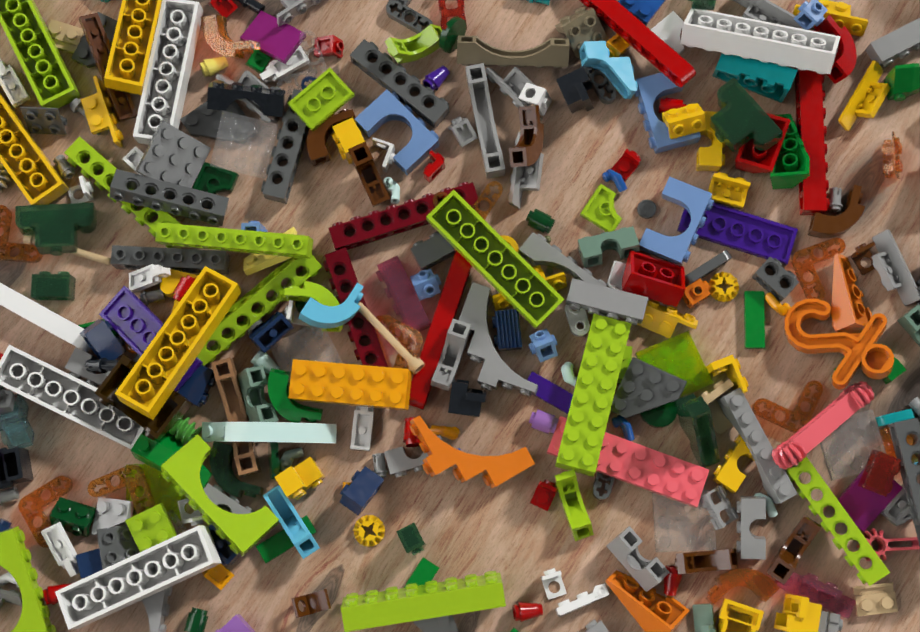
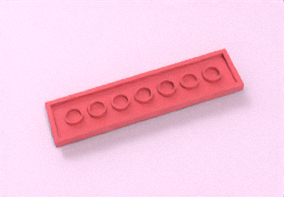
[547,416,709,508]

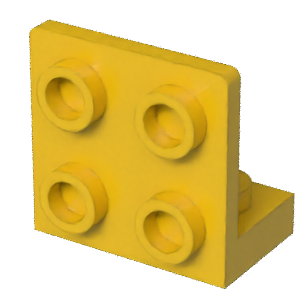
[704,355,749,394]

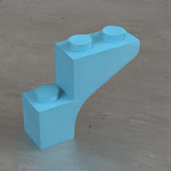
[579,41,638,99]
[263,485,320,559]

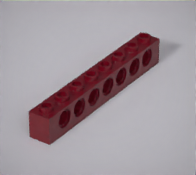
[328,182,480,251]
[323,247,388,367]

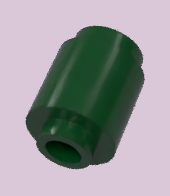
[526,209,555,233]
[184,607,209,632]

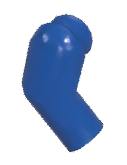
[602,169,627,192]
[612,415,635,441]

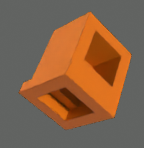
[682,278,711,309]

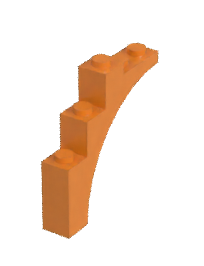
[410,415,535,489]

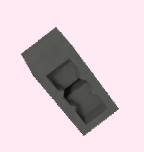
[752,257,799,302]

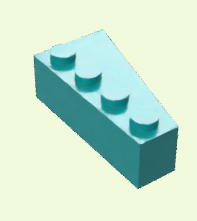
[712,53,797,103]

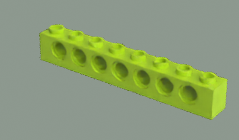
[64,136,181,249]
[155,222,313,259]
[197,255,322,366]
[786,456,890,586]

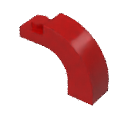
[814,15,857,84]

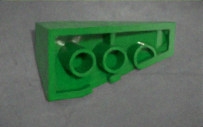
[884,63,920,102]
[770,114,810,189]
[130,431,212,489]

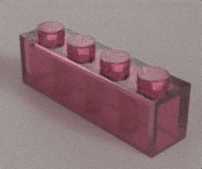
[376,255,431,336]

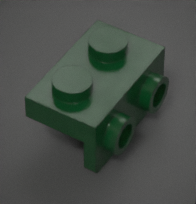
[49,497,96,537]

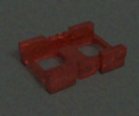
[438,0,467,31]

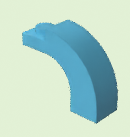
[298,283,364,328]

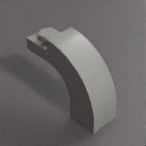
[430,319,471,391]

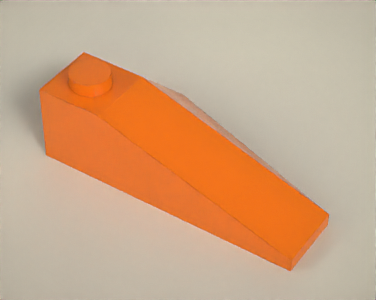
[831,253,872,334]
[605,570,690,632]

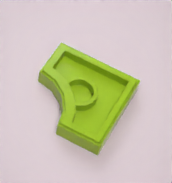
[580,183,622,232]

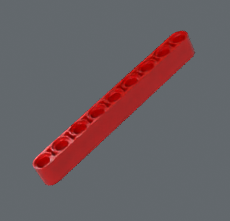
[579,0,696,88]
[409,250,472,410]

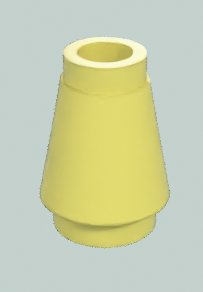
[199,56,228,77]

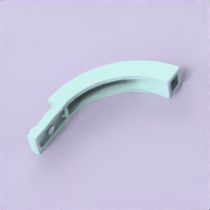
[202,422,337,444]

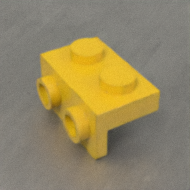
[662,103,706,139]
[708,172,751,209]

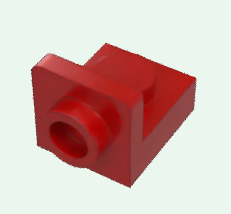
[208,0,238,20]
[314,35,344,58]
[611,149,641,182]
[423,150,445,183]
[530,479,558,511]

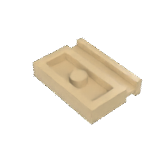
[47,19,84,54]
[851,582,898,616]

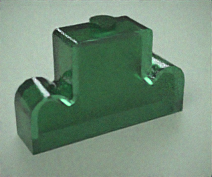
[710,77,783,152]
[15,202,97,256]
[675,393,720,468]

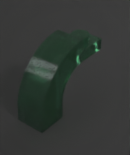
[210,441,264,498]

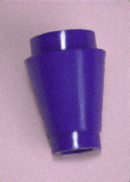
[423,66,450,91]

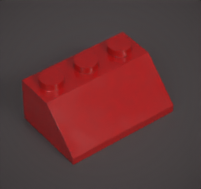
[735,110,791,174]
[622,250,686,307]

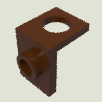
[851,241,876,275]
[292,589,331,618]

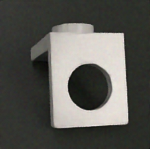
[518,83,552,116]
[372,137,396,173]
[68,176,94,206]
[607,261,626,291]
[284,300,312,327]
[178,498,203,526]
[541,568,567,600]

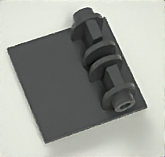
[20,106,67,135]
[96,525,140,569]

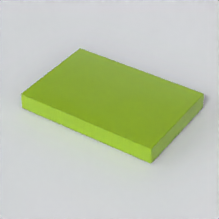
[287,68,355,132]

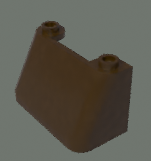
[95,355,193,441]

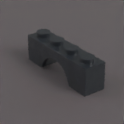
[207,80,285,117]

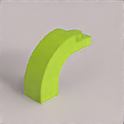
[385,24,442,64]
[283,281,343,332]
[555,469,594,541]

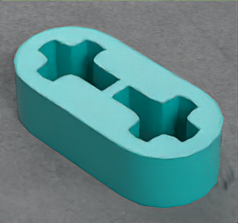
[875,409,914,427]

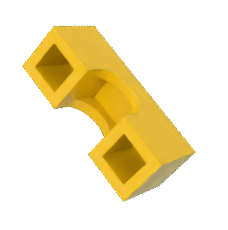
[696,111,726,172]
[713,434,755,493]

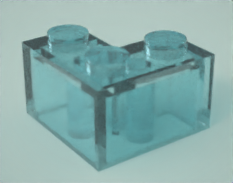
[0,394,35,449]

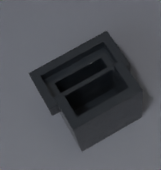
[556,66,594,113]
[448,379,487,417]
[0,447,34,489]

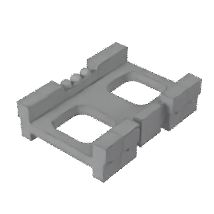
[700,485,739,530]

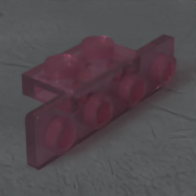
[774,572,856,619]

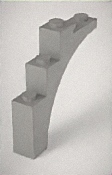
[459,282,538,396]

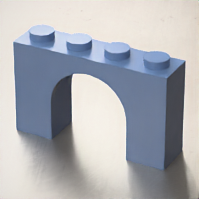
[634,72,701,154]
[355,89,439,176]
[639,176,714,266]

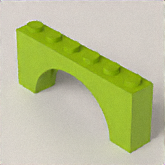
[161,434,279,556]
[0,526,56,632]

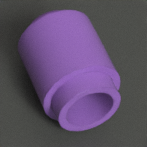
[529,409,559,434]

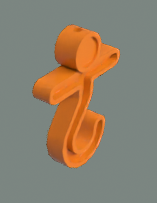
[784,299,894,389]

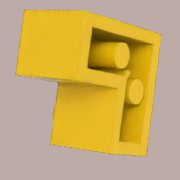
[331,117,365,165]
[274,457,325,500]

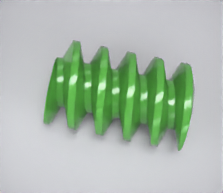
[169,415,202,445]

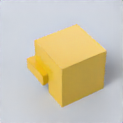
[774,593,822,632]
[716,598,764,632]

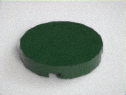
[439,16,467,53]
[640,401,678,428]
[268,442,280,479]

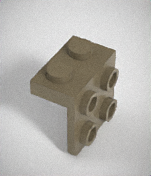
[555,6,608,58]

